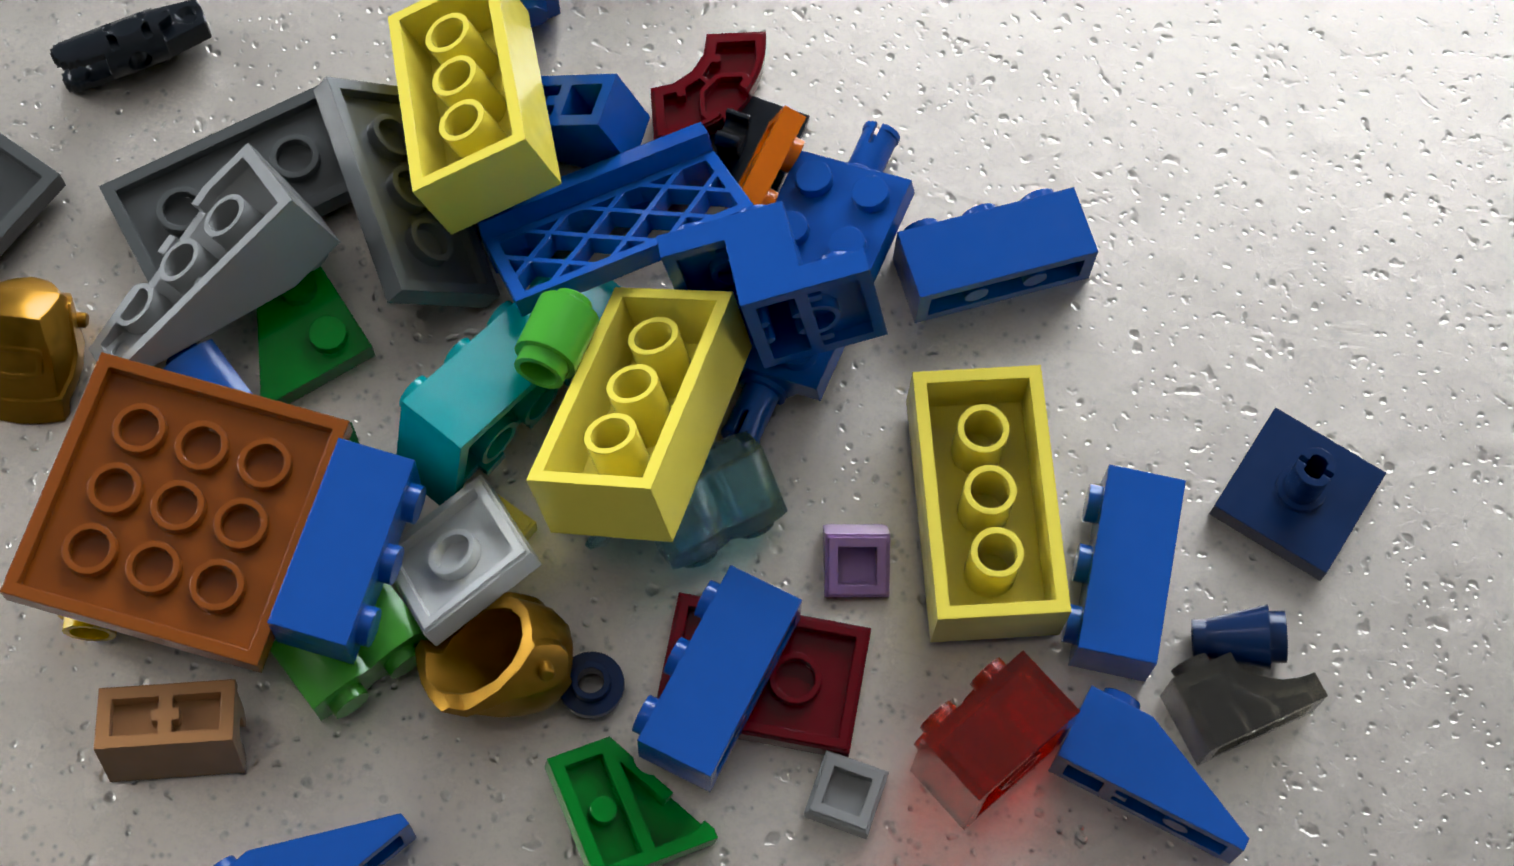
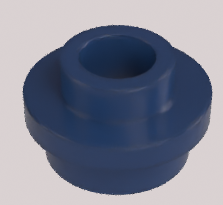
[560,652,625,718]

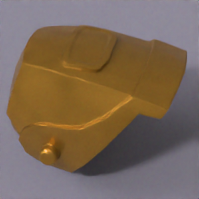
[0,277,89,424]
[415,592,573,718]

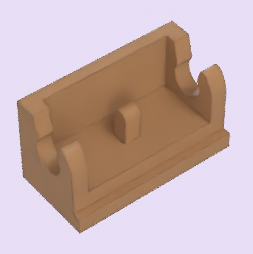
[94,679,246,782]

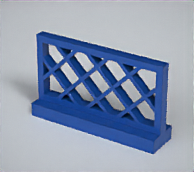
[476,122,754,317]

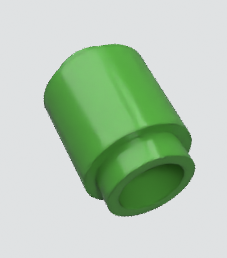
[514,288,599,389]

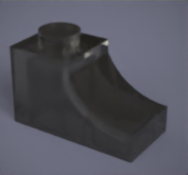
[1160,652,1328,766]

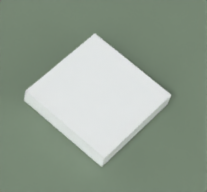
[394,474,542,646]

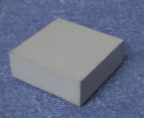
[803,750,889,839]

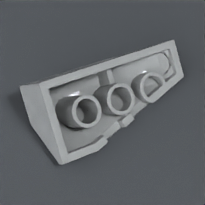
[89,143,340,366]

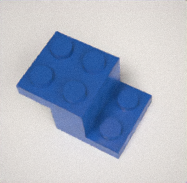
[656,201,888,369]

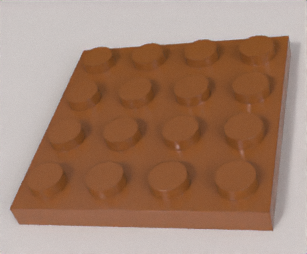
[0,352,353,673]

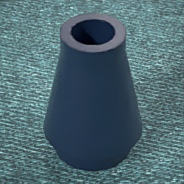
[1191,604,1288,670]

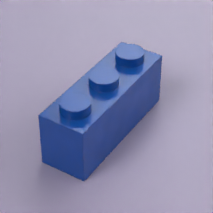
[893,187,1099,323]
[267,438,426,665]
[1061,464,1186,682]
[632,565,802,792]

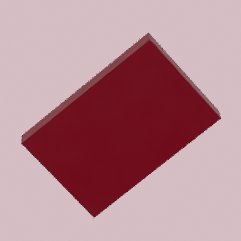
[657,592,871,757]

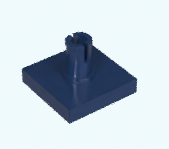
[1209,407,1386,581]

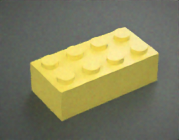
[388,0,562,235]
[526,287,752,542]
[906,365,1071,643]

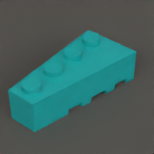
[396,252,621,506]

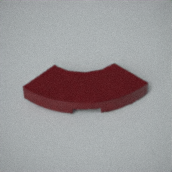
[651,31,766,140]

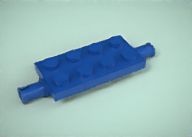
[721,121,915,451]

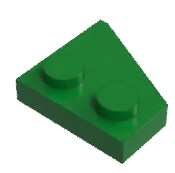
[257,266,375,404]
[544,736,718,866]

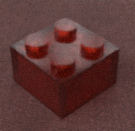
[910,650,1080,830]

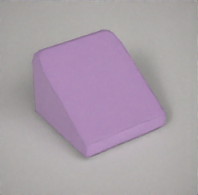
[823,524,890,597]

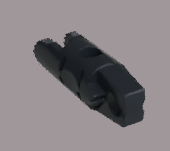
[50,0,212,94]

